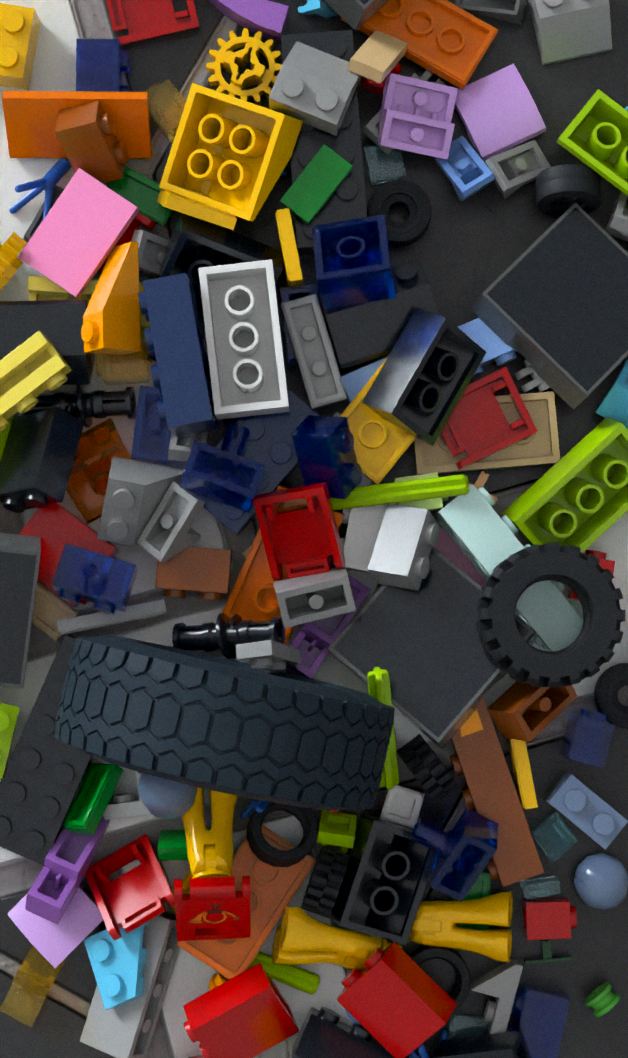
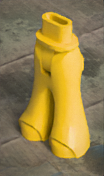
[181,787,238,879]
[408,891,513,963]
[272,906,402,970]

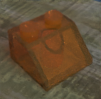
[66,418,134,524]

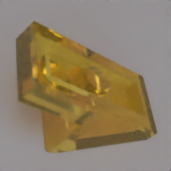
[0,946,66,1027]

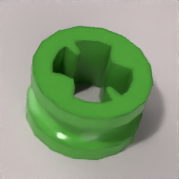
[584,982,621,1018]

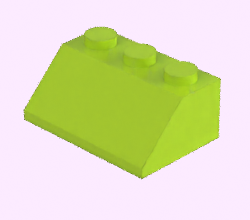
[556,89,628,196]

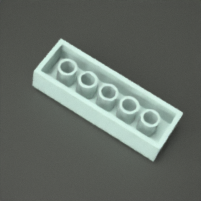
[434,484,605,685]

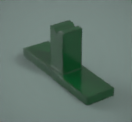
[524,940,572,965]

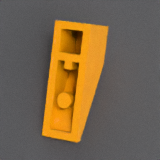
[81,241,141,356]

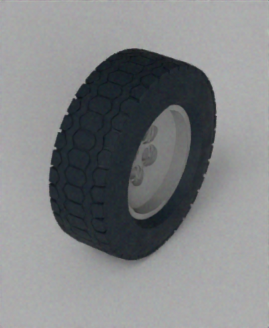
[54,635,395,810]

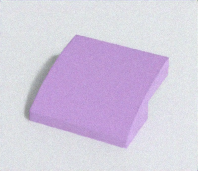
[454,63,546,161]
[378,73,458,160]
[8,884,103,968]

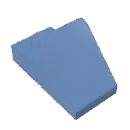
[434,135,495,202]

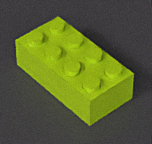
[501,417,628,552]

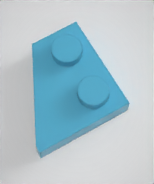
[84,922,149,1010]

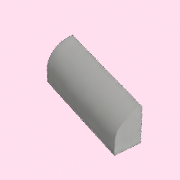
[80,911,180,1058]

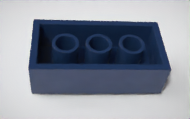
[138,273,219,437]
[183,388,330,536]

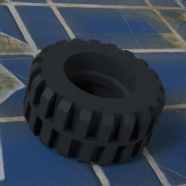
[476,543,625,688]

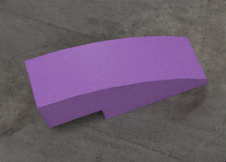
[208,0,289,43]
[285,574,371,679]
[25,816,110,925]

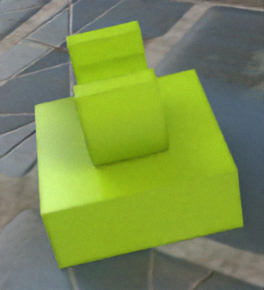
[317,810,357,854]

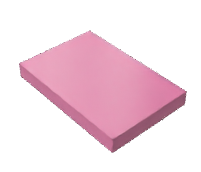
[18,168,140,299]

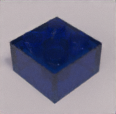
[312,214,396,309]

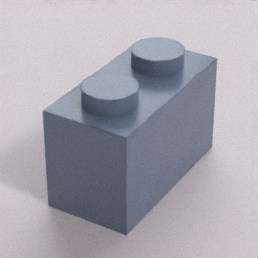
[544,771,628,850]

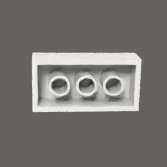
[198,259,290,420]

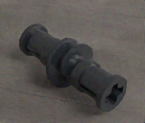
[24,385,136,428]
[172,613,285,659]

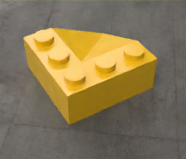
[159,83,303,222]

